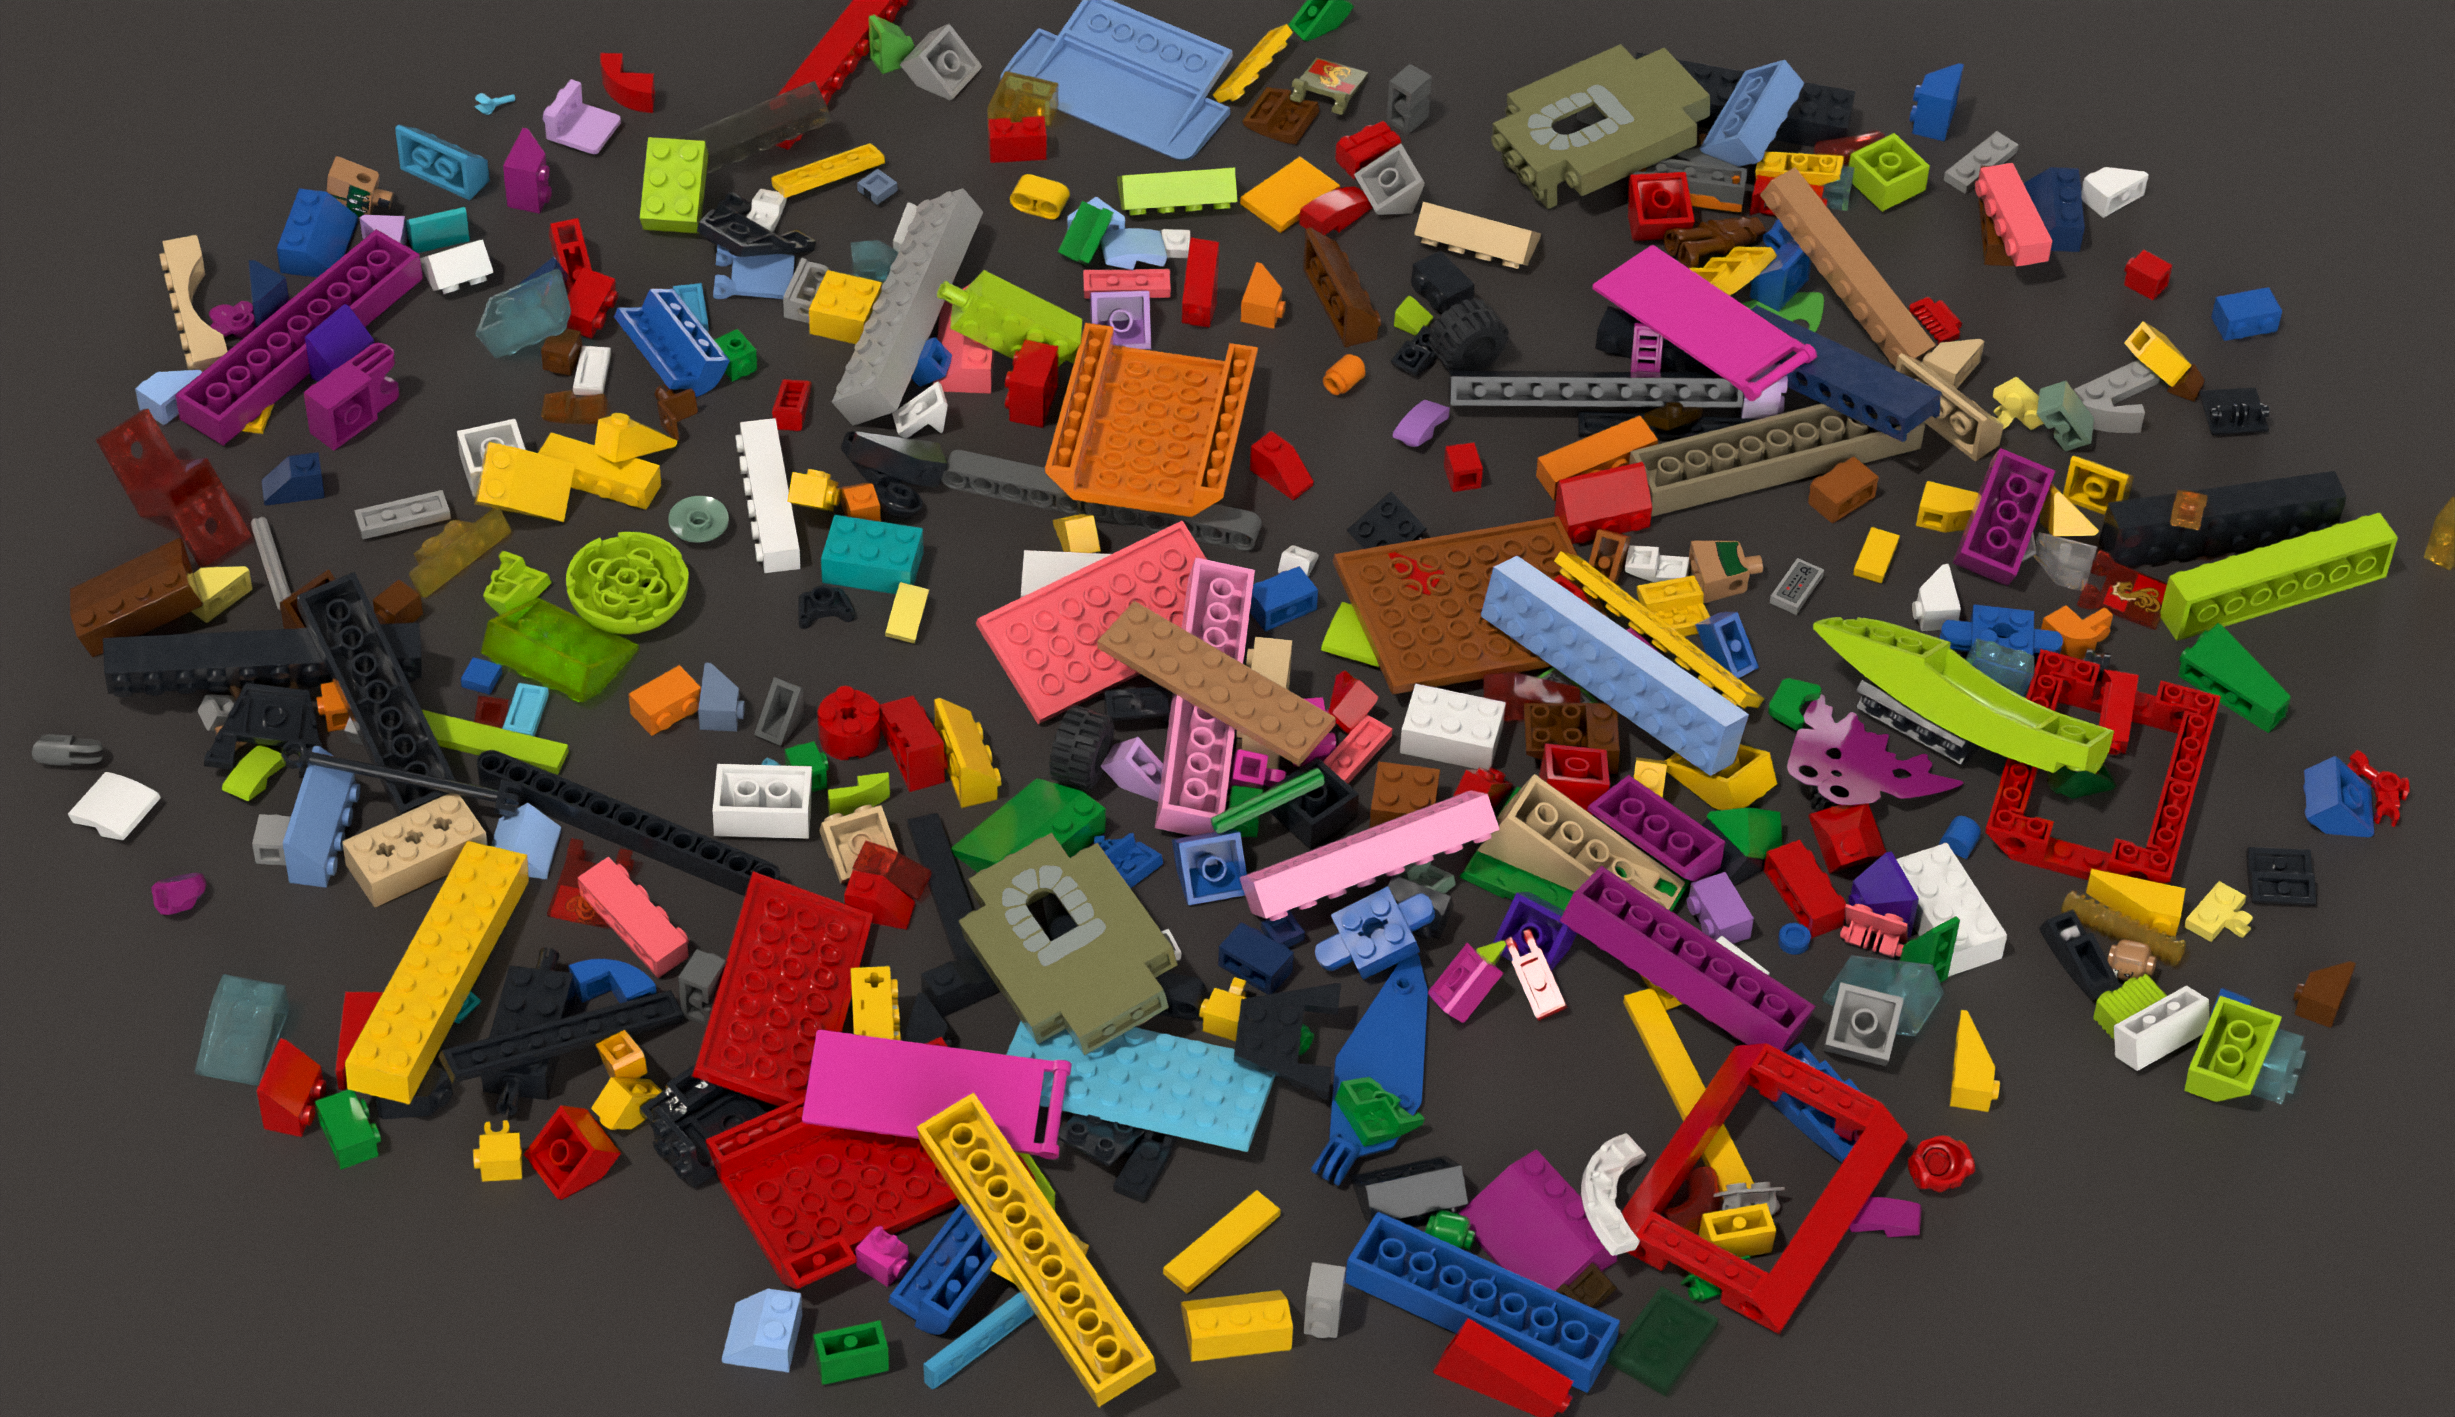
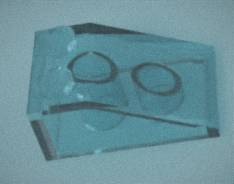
[195,974,289,1086]

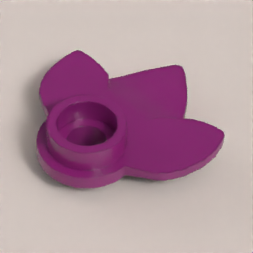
[209,301,256,338]

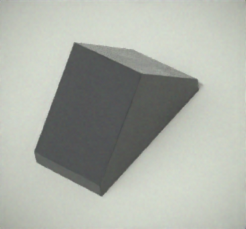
[754,677,805,746]

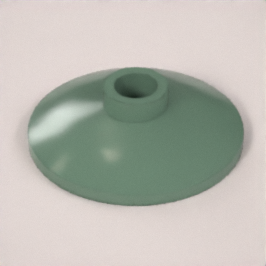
[668,496,729,543]

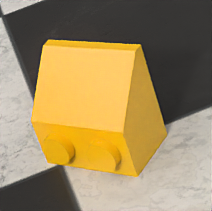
[2063,456,2134,515]

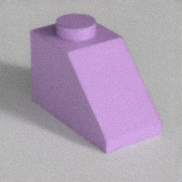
[1101,737,1163,802]

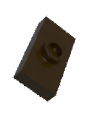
[1644,402,1703,431]

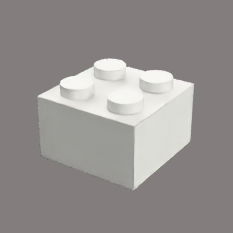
[457,419,525,498]

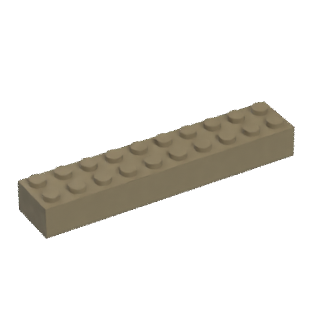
[1629,400,1925,517]

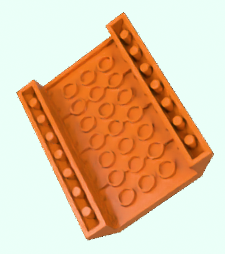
[1045,323,1258,517]

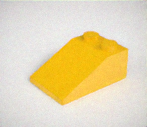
[475,442,575,522]
[1665,744,1777,810]

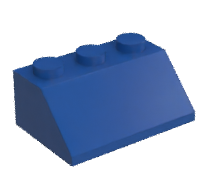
[277,189,358,278]

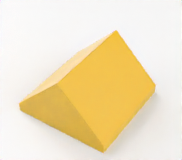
[2040,483,2099,537]

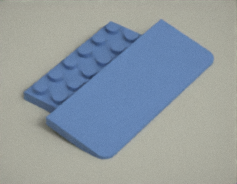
[1001,0,1233,161]

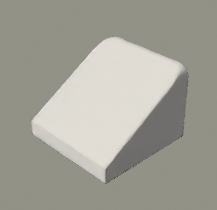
[1278,545,1319,576]

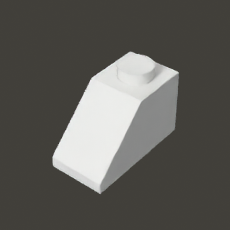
[2081,167,2148,218]
[1912,564,1961,631]

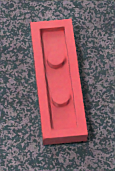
[1083,269,1171,299]
[1323,715,1392,784]

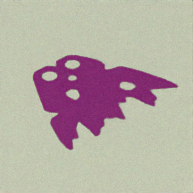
[1787,694,1963,805]

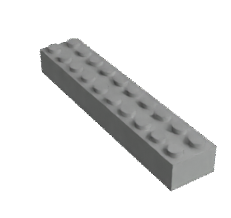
[832,188,983,426]

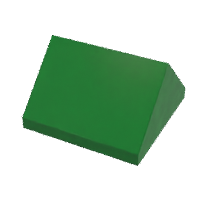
[1706,808,1782,859]

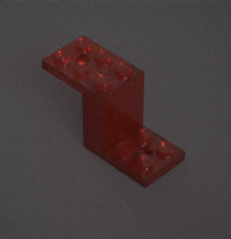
[95,409,252,567]

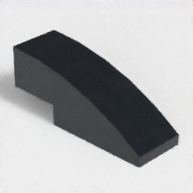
[2039,909,2121,1001]

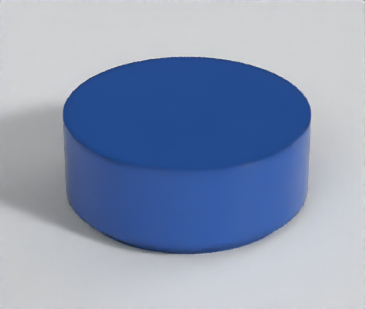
[1778,923,1811,955]

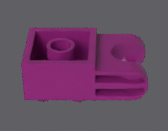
[304,343,399,451]

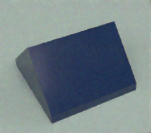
[249,260,289,328]

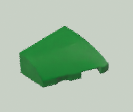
[1334,1076,1425,1147]

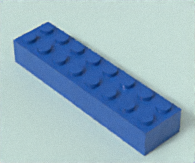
[1345,1212,1620,1393]

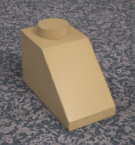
[1922,339,1985,389]

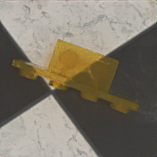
[409,508,511,598]

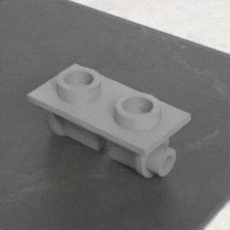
[1714,1182,1785,1216]

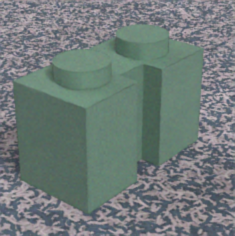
[2037,380,2094,452]

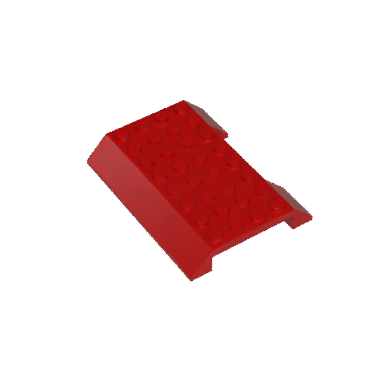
[706,1037,1036,1289]

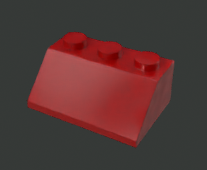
[1554,462,1652,544]

